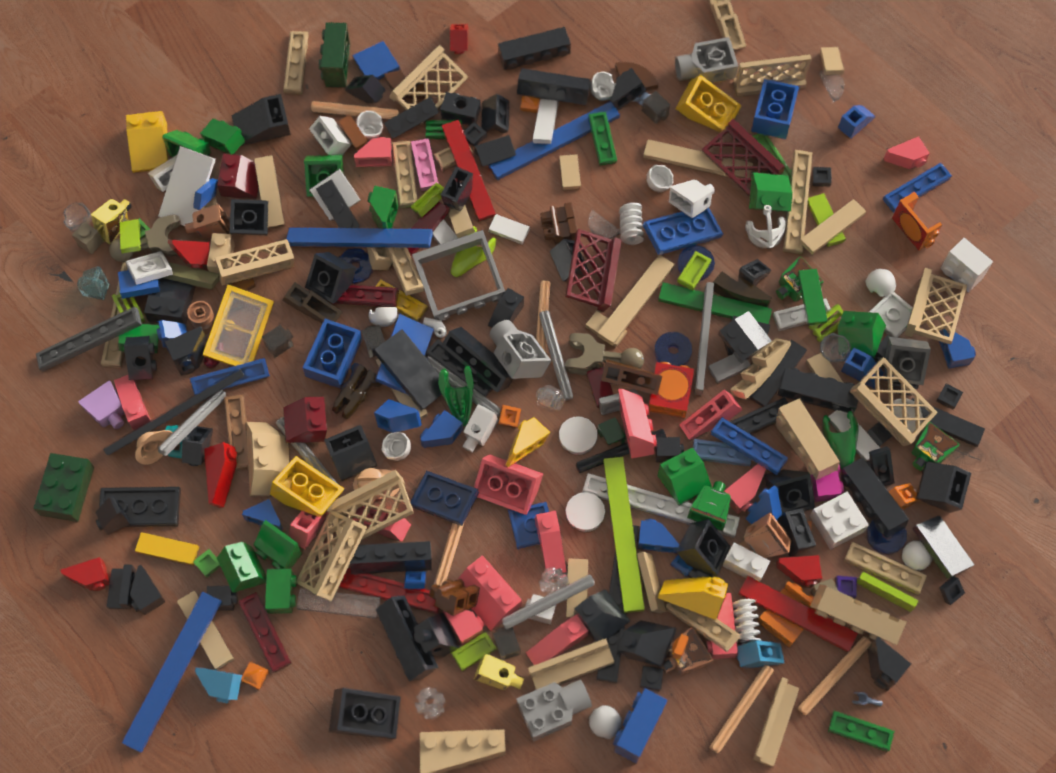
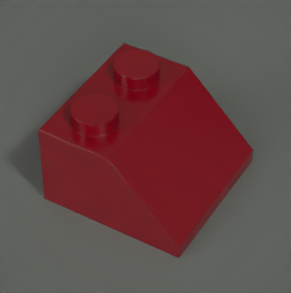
[217,154,259,199]
[283,397,327,443]

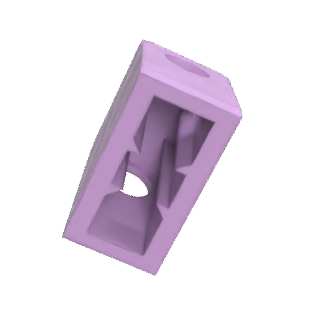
[78,381,125,429]

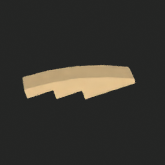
[708,0,746,50]
[254,156,285,228]
[730,338,791,399]

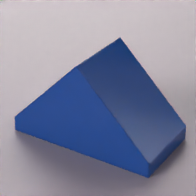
[242,499,283,531]

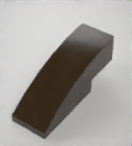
[713,271,772,308]
[282,282,342,324]

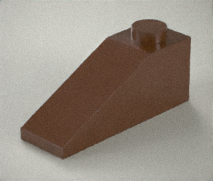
[601,359,662,395]

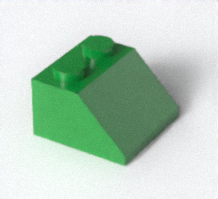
[162,130,211,157]
[304,155,344,197]
[749,172,793,212]
[368,186,399,229]
[838,311,886,357]
[657,447,712,506]
[253,520,302,569]
[217,542,266,593]

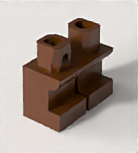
[540,202,577,244]
[429,579,480,616]

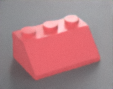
[618,389,657,459]
[474,454,543,515]
[457,555,522,632]

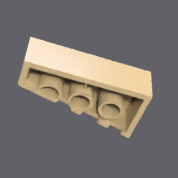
[775,399,840,480]
[810,584,906,645]
[420,729,505,773]

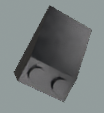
[144,278,196,325]
[329,688,401,739]

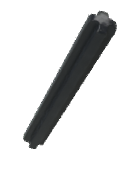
[576,429,666,473]

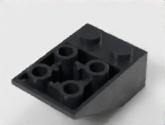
[231,94,291,146]

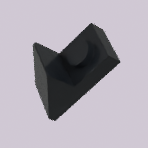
[738,259,771,286]
[866,446,895,487]

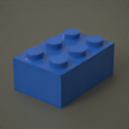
[751,79,799,139]
[303,319,362,389]
[613,688,668,764]

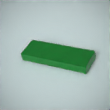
[588,111,617,166]
[797,269,828,325]
[827,711,894,752]

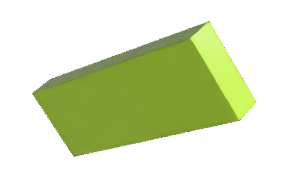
[807,193,845,247]
[857,572,918,612]

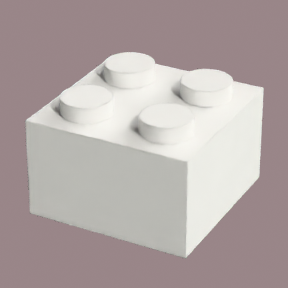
[940,238,993,292]
[810,491,869,550]

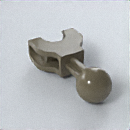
[109,214,184,262]
[565,333,644,375]

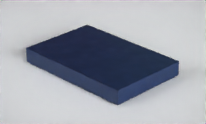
[410,471,479,526]

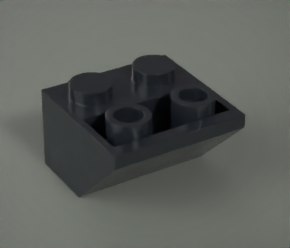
[324,425,377,481]
[916,462,972,513]

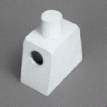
[669,180,714,218]
[463,404,499,452]

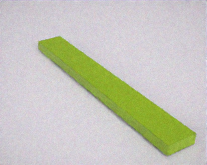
[603,457,644,613]

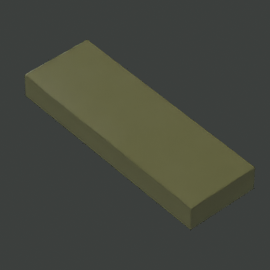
[162,262,220,289]

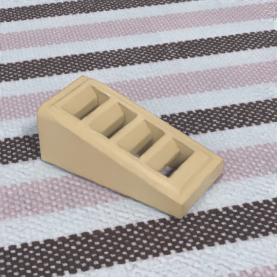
[367,247,392,270]

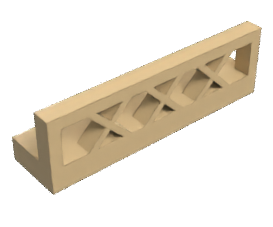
[215,240,294,285]
[528,639,615,690]
[753,677,799,768]

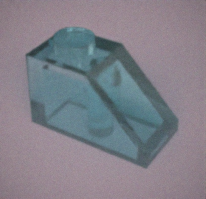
[77,266,110,300]

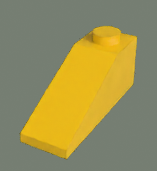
[505,417,550,467]

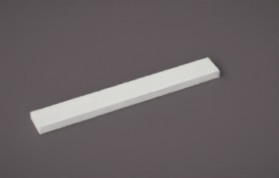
[582,473,740,538]

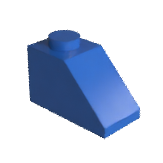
[939,329,976,369]
[638,519,679,554]

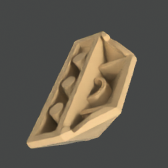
[246,422,289,497]

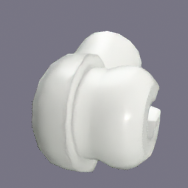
[423,317,447,338]

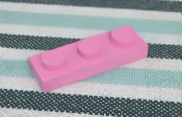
[411,139,438,191]

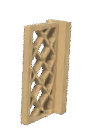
[389,45,468,125]
[733,55,811,97]
[904,268,967,345]
[850,357,938,446]
[327,470,414,540]
[297,510,367,601]

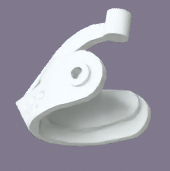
[745,205,786,248]

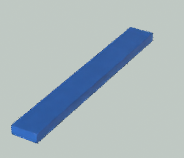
[488,101,620,180]
[286,227,433,248]
[122,591,222,752]

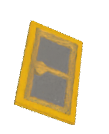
[202,285,274,366]

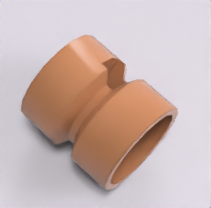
[187,301,216,334]

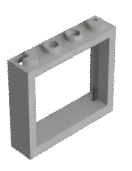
[412,230,505,321]

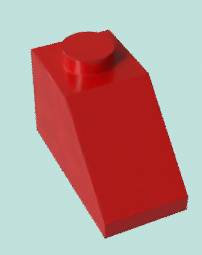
[450,24,468,54]
[168,240,210,268]
[776,555,822,588]
[60,557,110,591]

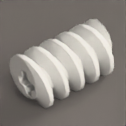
[619,203,644,245]
[732,599,761,644]

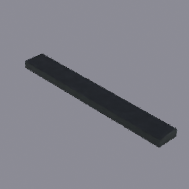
[103,369,244,455]
[596,525,639,684]

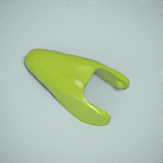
[451,226,496,277]

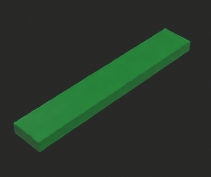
[658,282,772,324]

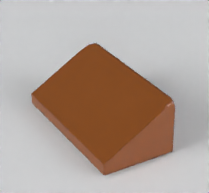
[339,115,367,152]

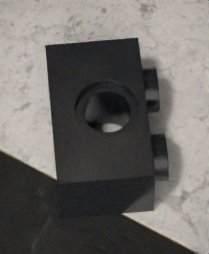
[440,92,481,126]
[124,336,157,380]

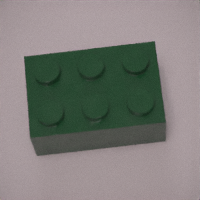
[319,22,350,88]
[33,453,94,522]

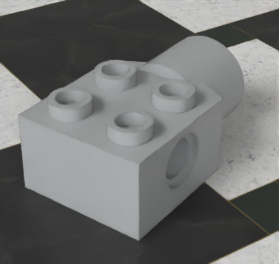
[675,37,738,83]
[490,320,551,379]
[517,680,592,742]

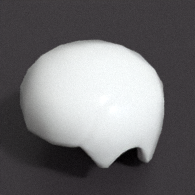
[590,72,615,101]
[356,110,383,140]
[646,165,673,192]
[866,269,896,297]
[368,307,397,327]
[381,432,411,461]
[902,541,933,571]
[589,706,622,739]

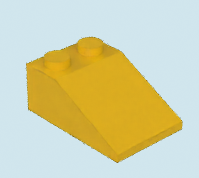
[675,75,741,132]
[126,111,168,173]
[270,456,344,517]
[658,577,728,620]

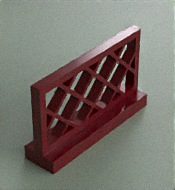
[702,119,784,197]
[565,229,622,312]

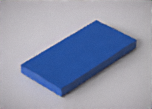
[643,207,723,255]
[374,314,434,395]

